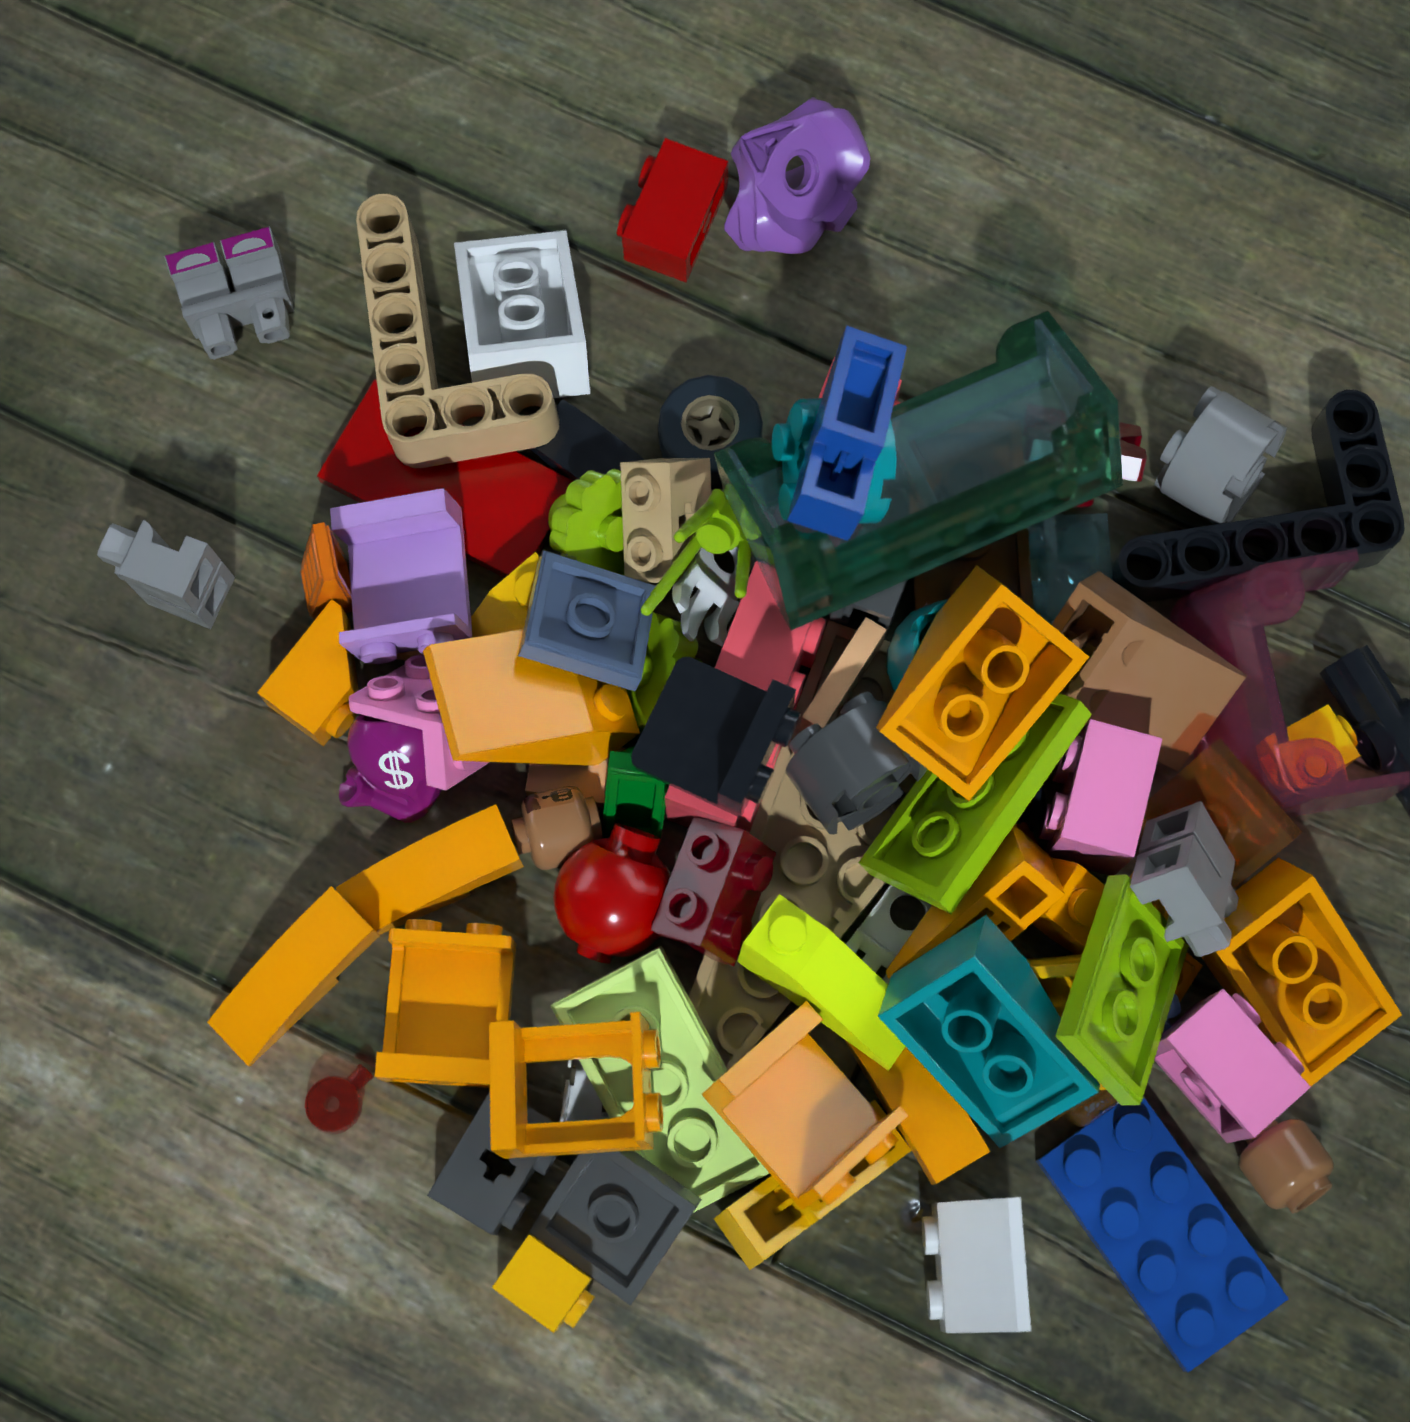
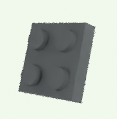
[529,1151,702,1305]

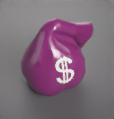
[339,714,442,823]

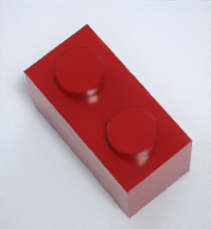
[617,138,728,283]

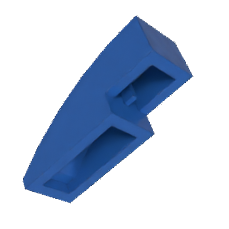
[787,326,907,541]

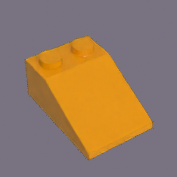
[876,565,1089,801]
[423,629,640,766]
[1201,857,1402,1087]

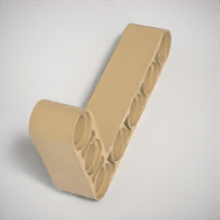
[356,194,560,468]

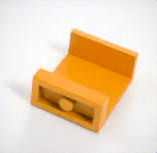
[701,1001,908,1210]

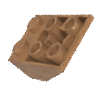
[1051,571,1248,771]

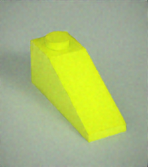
[737,894,906,1071]

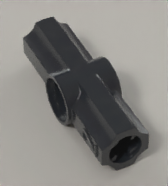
[1319,645,1410,817]

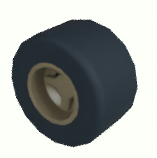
[658,375,763,490]

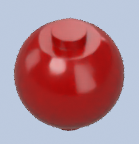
[553,823,671,964]

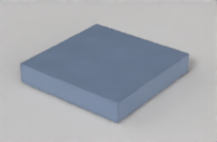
[518,550,656,691]

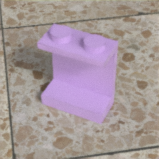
[330,488,472,664]

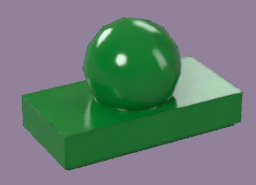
[602,746,668,844]

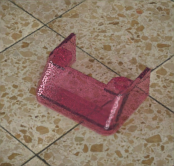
[1167,549,1410,826]

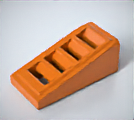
[300,522,353,619]

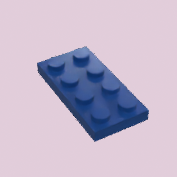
[1036,1096,1289,1372]

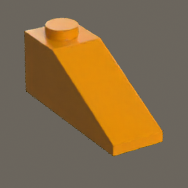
[886,825,1066,979]

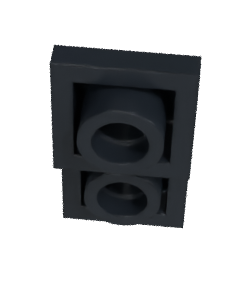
[530,399,645,481]

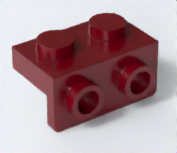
[651,817,776,966]

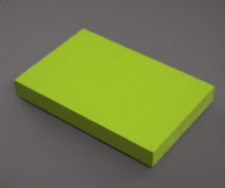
[1055,874,1189,1105]

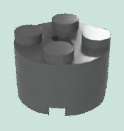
[786,692,927,835]

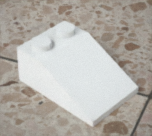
[454,230,590,398]

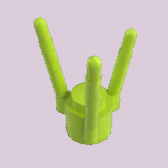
[640,489,758,616]

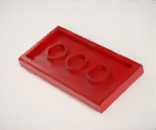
[317,379,573,578]

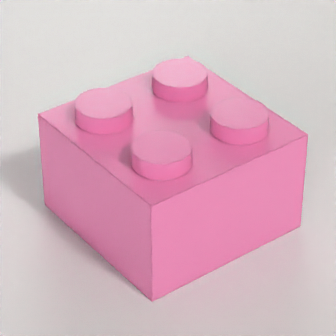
[1038,719,1163,876]
[1154,989,1311,1143]

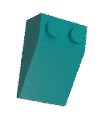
[878,915,1100,1148]

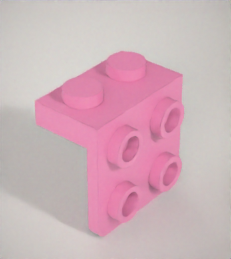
[349,655,490,791]

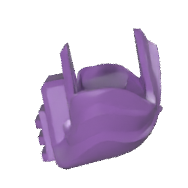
[724,97,870,254]

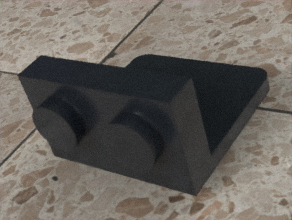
[631,657,801,818]

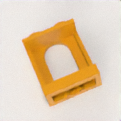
[489,1012,663,1159]

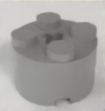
[1155,386,1287,525]

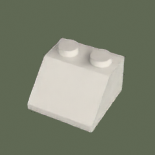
[922,1197,1031,1333]

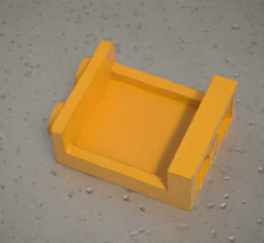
[374,919,516,1088]

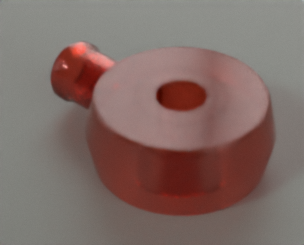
[304,1064,374,1134]

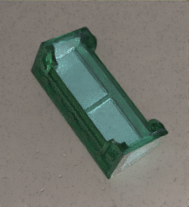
[714,310,1123,630]

